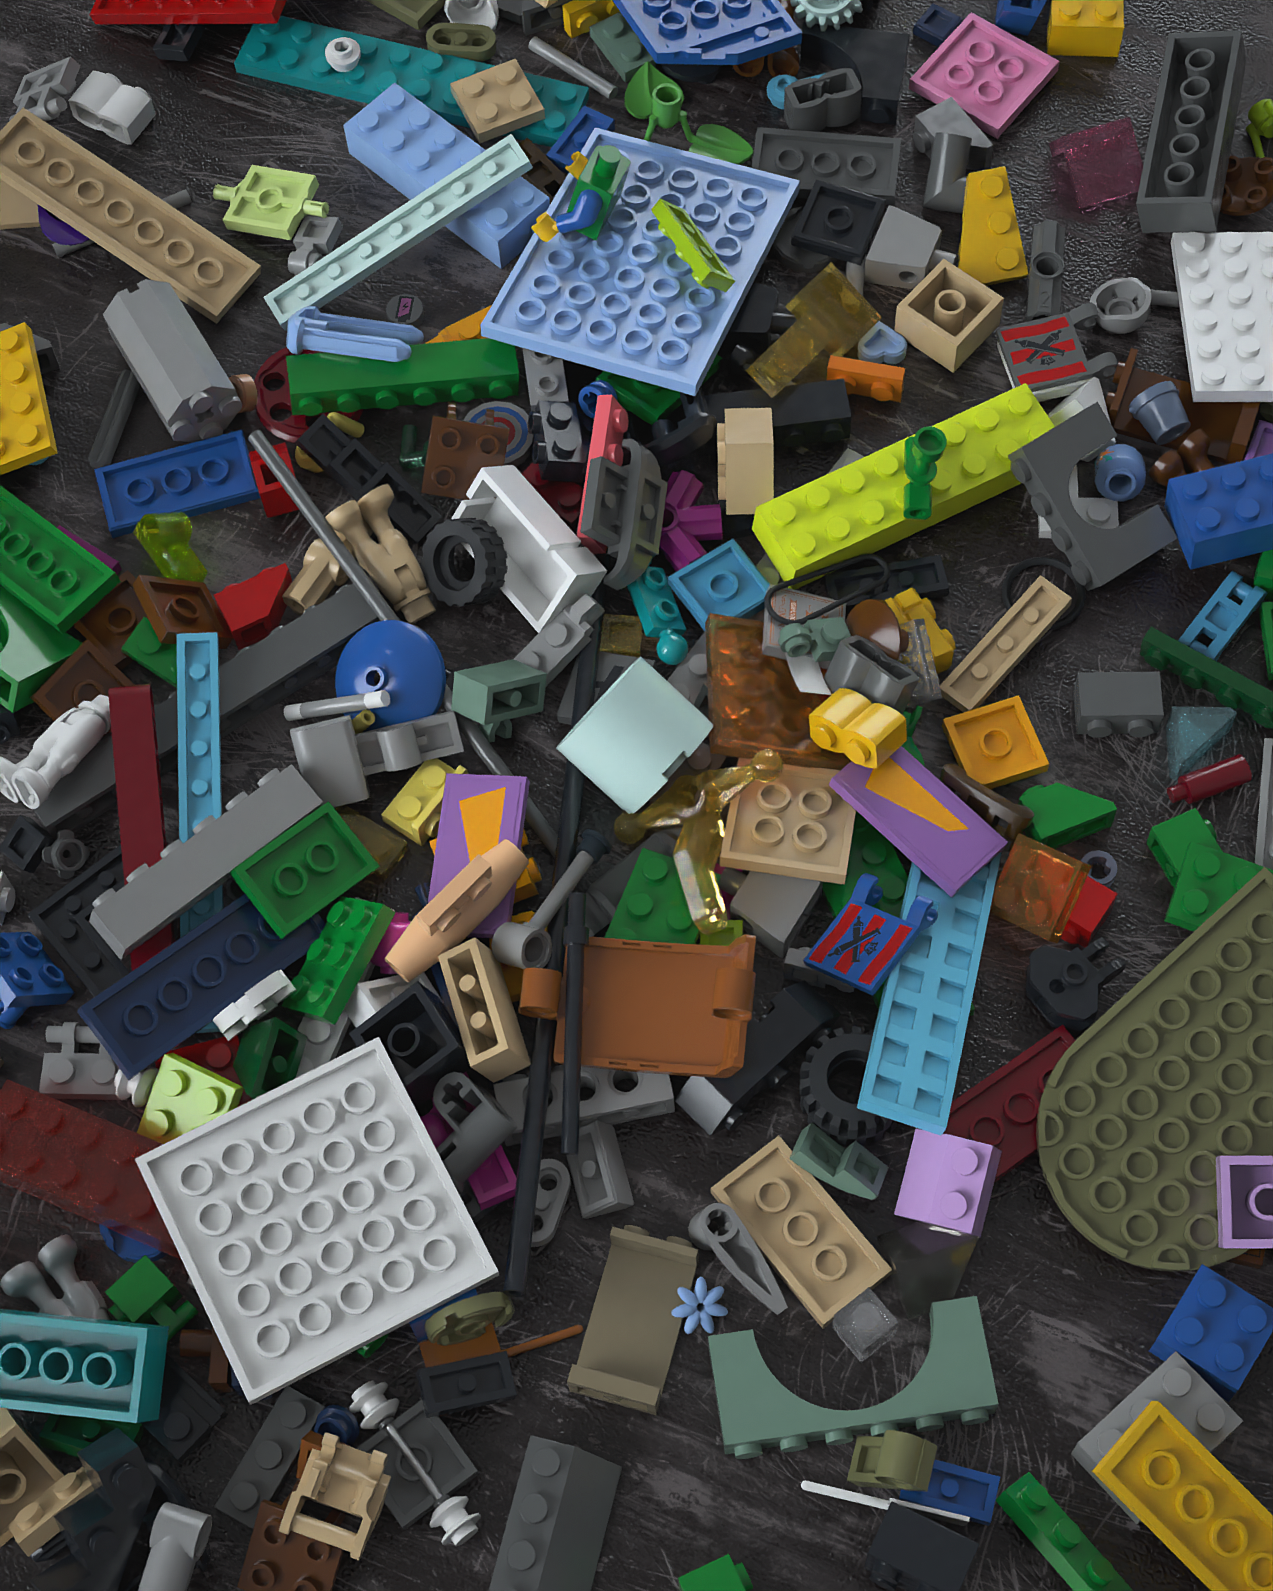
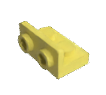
[381,758,468,846]

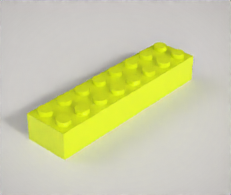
[752,383,1055,590]

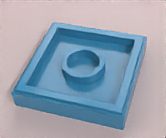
[667,539,770,640]

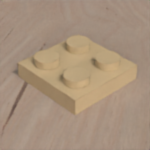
[450,59,545,144]

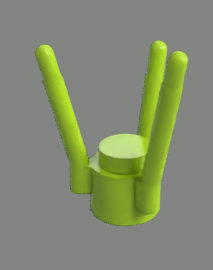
[1246,99,1273,158]

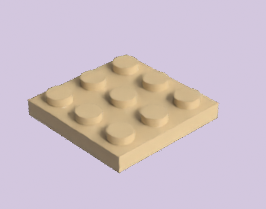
[720,756,856,885]

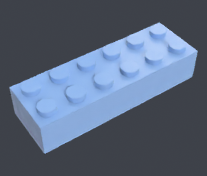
[343,83,550,269]

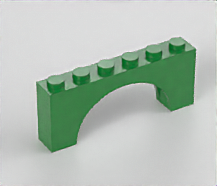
[0,586,82,713]

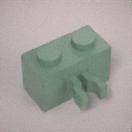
[451,659,547,742]

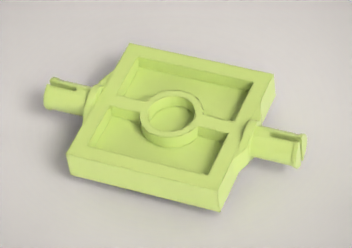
[213,165,329,240]

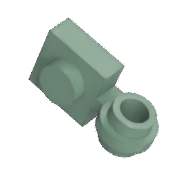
[778,617,851,662]

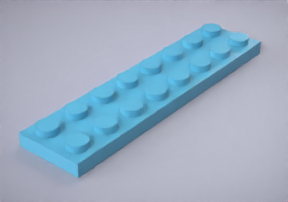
[857,851,1002,1136]

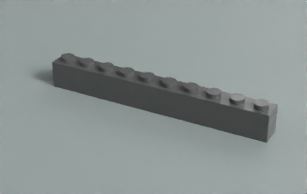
[32,583,380,842]

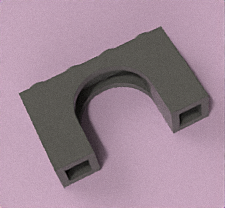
[1007,401,1177,591]

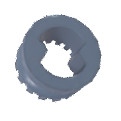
[1078,850,1118,888]

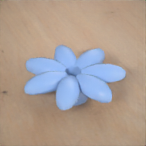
[671,1277,728,1334]

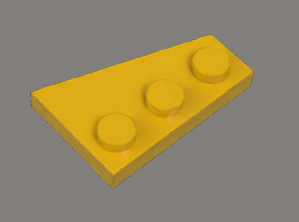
[958,166,1029,286]

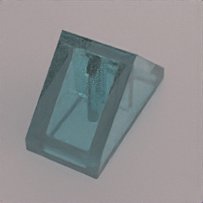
[1166,706,1237,781]

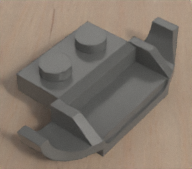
[580,439,668,590]
[585,821,714,937]

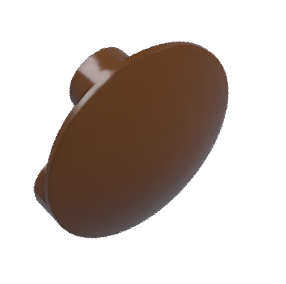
[1220,156,1273,216]
[845,599,909,661]

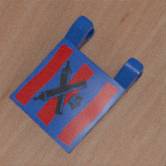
[803,873,938,996]

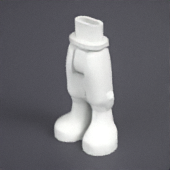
[0,694,111,809]

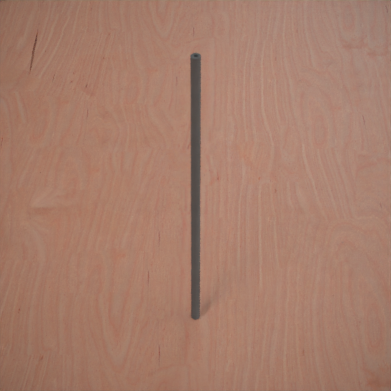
[248,430,558,859]

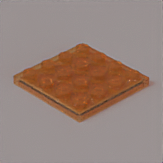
[705,613,851,770]

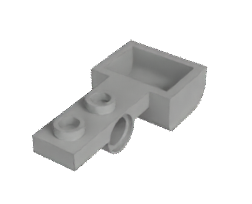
[290,711,464,807]

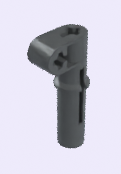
[433,1072,518,1195]

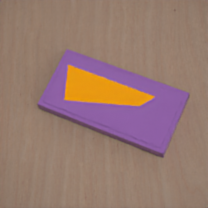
[829,746,1008,898]
[428,773,530,939]

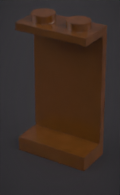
[1105,348,1260,464]

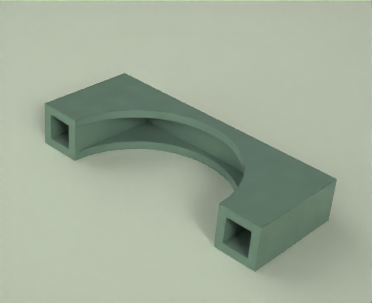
[708,1296,999,1459]

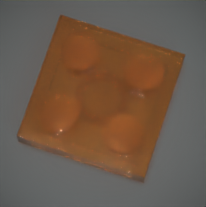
[990,833,1092,944]

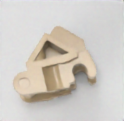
[279,1432,391,1560]

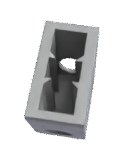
[864,205,958,289]
[719,867,823,959]

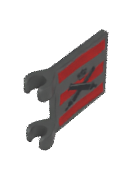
[995,302,1117,392]

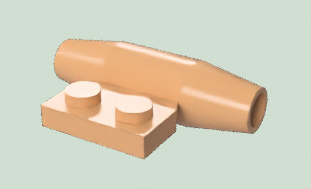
[385,839,529,983]

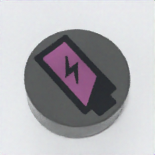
[386,294,424,328]

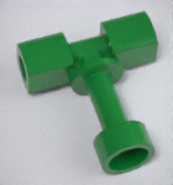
[903,426,947,520]

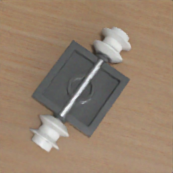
[349,1381,481,1546]

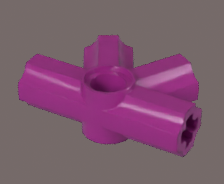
[659,470,722,572]

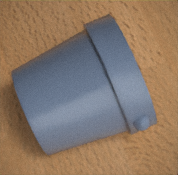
[1129,381,1191,445]

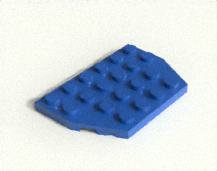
[612,0,802,65]

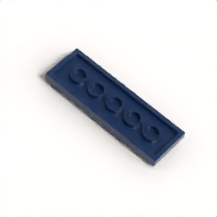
[77,894,326,1080]

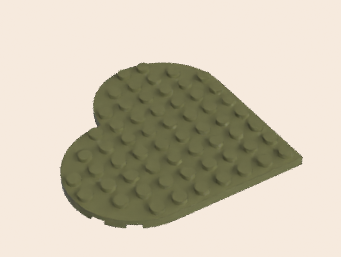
[1036,867,1273,1271]

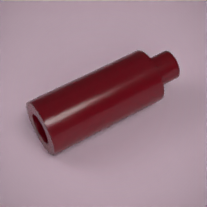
[1167,754,1252,804]

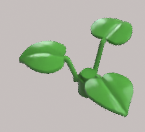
[624,61,754,165]

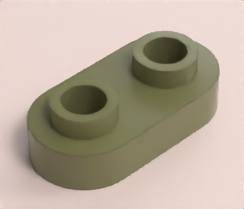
[426,23,497,62]

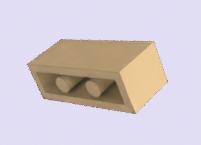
[438,937,531,1083]

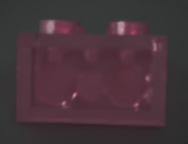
[1049,117,1143,208]

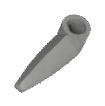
[688,1203,788,1315]

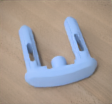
[286,306,424,362]

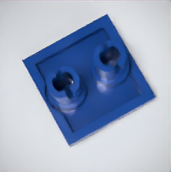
[0,932,75,1029]

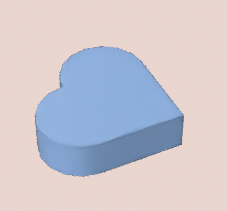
[857,321,907,364]

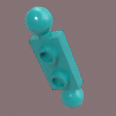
[627,557,688,665]

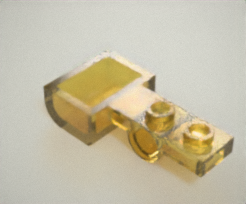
[746,262,882,398]

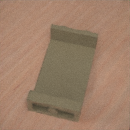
[567,1225,699,1416]

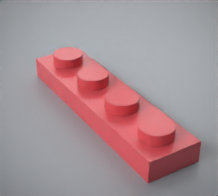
[577,394,629,554]

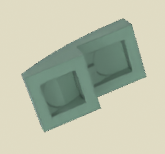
[789,1122,889,1200]

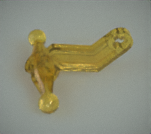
[614,749,784,936]

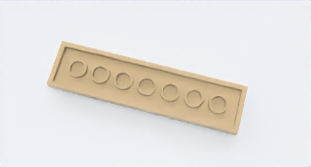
[0,107,261,324]

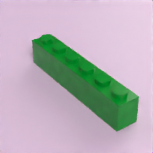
[286,338,519,416]

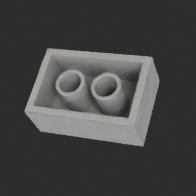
[1071,1351,1243,1525]

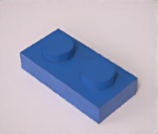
[546,106,615,174]
[899,1460,1000,1526]

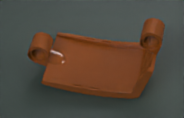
[518,934,756,1078]

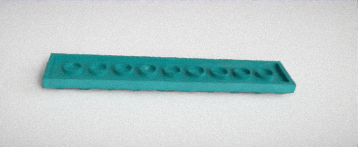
[234,16,590,147]

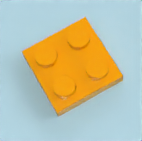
[942,695,1049,789]

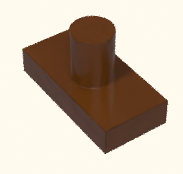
[180,1326,235,1393]

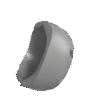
[1090,277,1151,334]

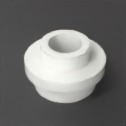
[325,37,361,72]

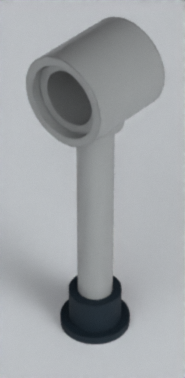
[492,829,612,969]

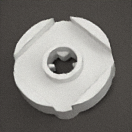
[213,970,296,1041]

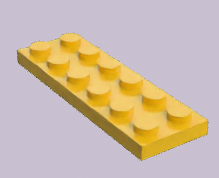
[1092,1401,1273,1591]

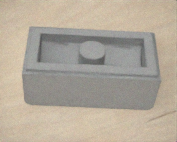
[566,1121,634,1219]

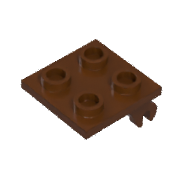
[421,402,510,500]
[237,1479,347,1591]

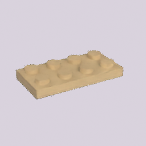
[711,1135,892,1329]

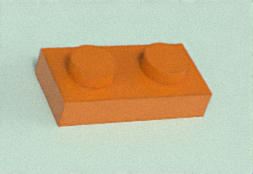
[827,355,905,402]

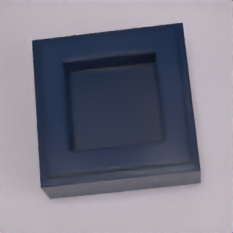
[913,3,963,47]

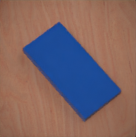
[94,430,261,538]

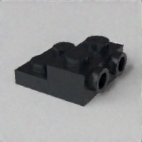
[528,400,594,483]

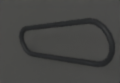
[764,554,891,625]

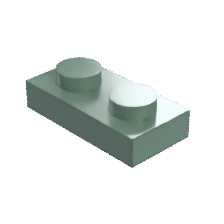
[590,12,656,83]

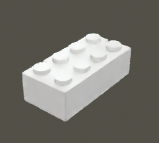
[451,465,607,633]

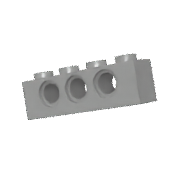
[493,1065,675,1146]

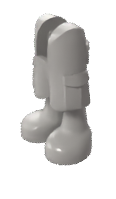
[0,1234,111,1320]

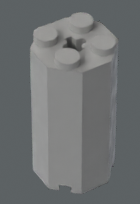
[103,279,242,443]

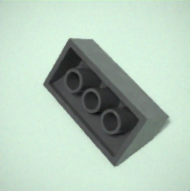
[489,1435,622,1591]

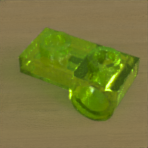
[133,512,208,582]

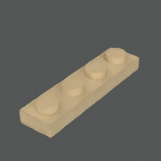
[938,575,1072,713]

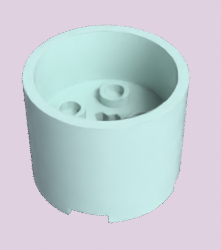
[556,657,714,814]

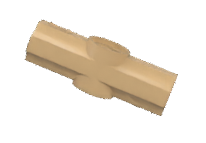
[282,517,373,616]

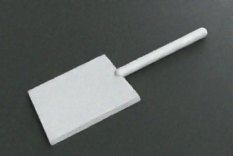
[801,1481,970,1526]

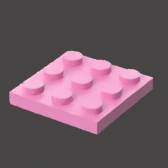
[909,12,1060,139]

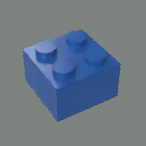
[1149,1264,1273,1402]

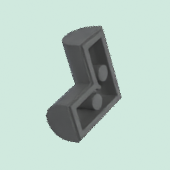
[922,132,972,214]

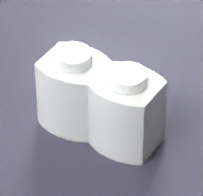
[68,71,155,145]

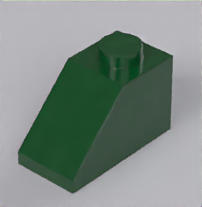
[233,1017,308,1099]

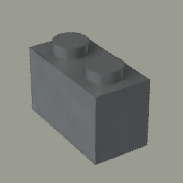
[1073,671,1164,738]

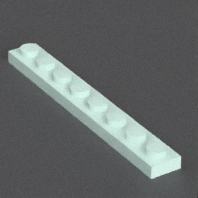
[263,134,533,331]

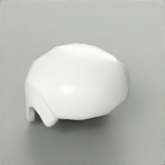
[444,0,499,31]

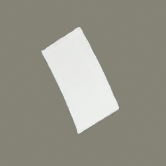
[785,652,832,695]

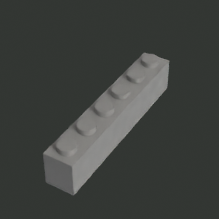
[89,764,323,960]

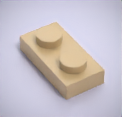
[8,1466,94,1557]

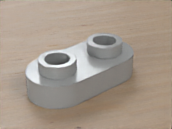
[531,1159,571,1247]

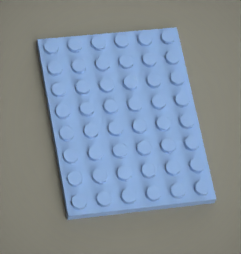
[480,128,800,396]

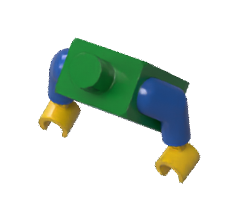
[531,145,631,242]

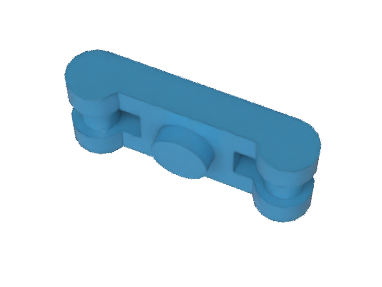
[1178,571,1267,661]

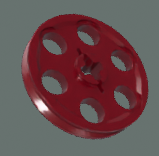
[254,347,364,443]

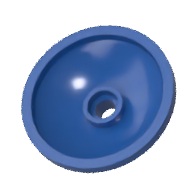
[335,620,446,732]

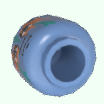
[1094,444,1146,502]

